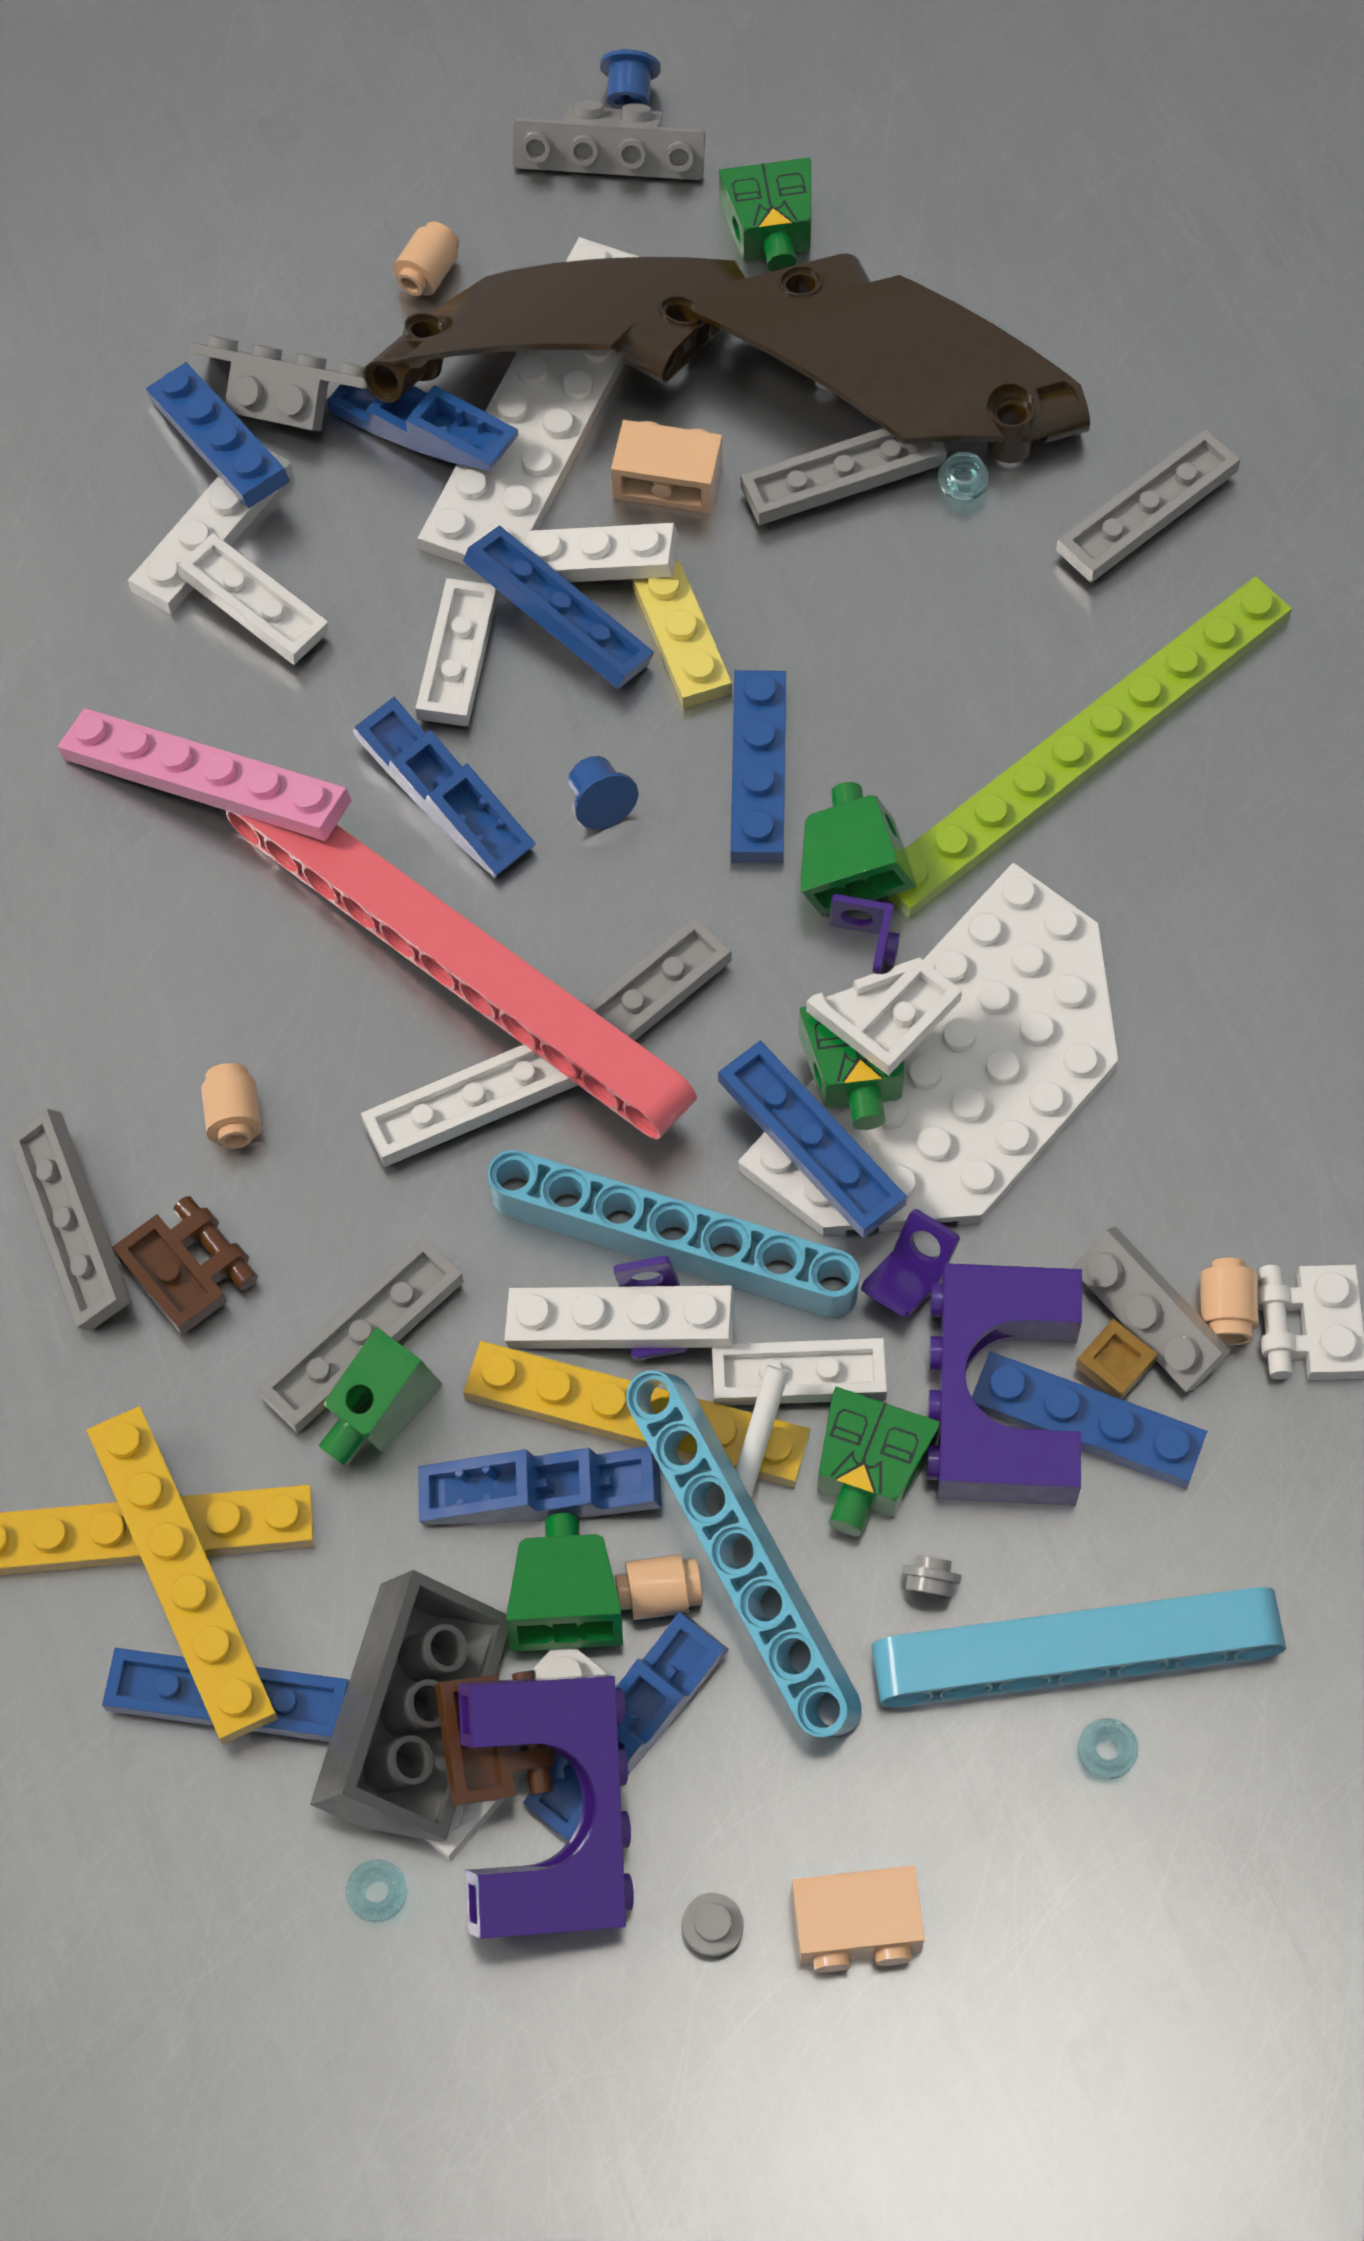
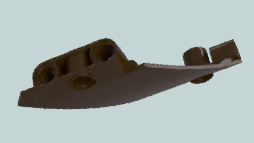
[692,253,1090,464]
[364,257,746,403]

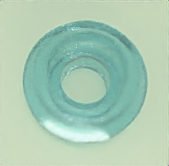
[938,452,989,501]
[1077,1718,1138,1780]
[346,1859,408,1922]

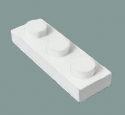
[524,523,678,582]
[178,533,328,665]
[415,578,498,727]
[712,1338,887,1406]

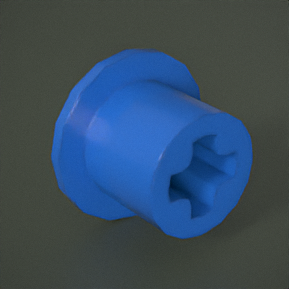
[600,49,661,109]
[568,756,639,829]

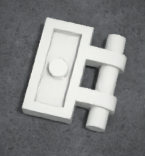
[1258,1265,1364,1380]

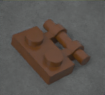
[112,1196,258,1335]
[435,1670,556,1807]

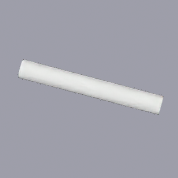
[736,1365,789,1498]

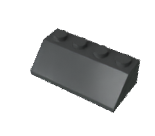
[310,1570,508,1842]

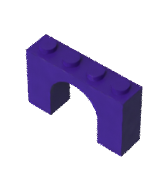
[926,1263,1082,1506]
[458,1675,634,1939]

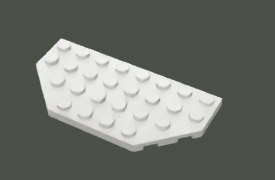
[738,863,1118,1236]

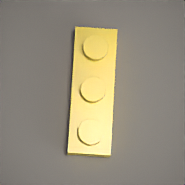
[631,560,732,709]

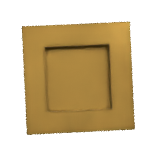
[1075,1319,1158,1399]

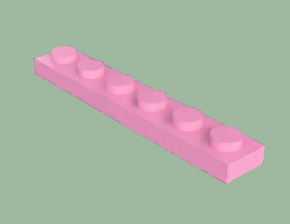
[57,708,352,841]

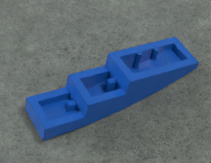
[327,384,518,471]
[353,696,536,878]
[418,1446,662,1525]
[523,1612,729,1841]

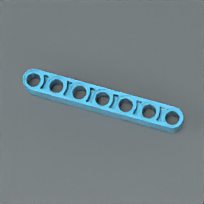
[487,1150,860,1318]
[626,1370,862,1737]
[871,1587,1287,1708]

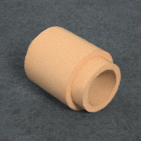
[393,221,459,296]
[201,1063,262,1149]
[1200,1258,1259,1346]
[615,1554,703,1621]

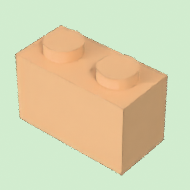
[611,420,723,514]
[791,1866,925,1973]

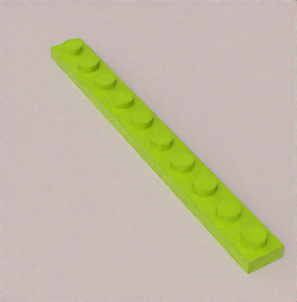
[887,576,1292,918]

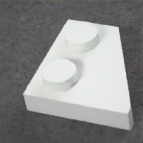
[806,957,962,1076]

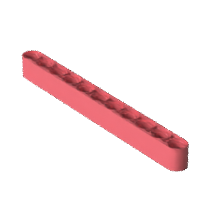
[226,811,697,1140]

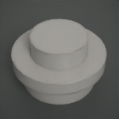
[902,1555,962,1598]
[682,1893,744,1956]

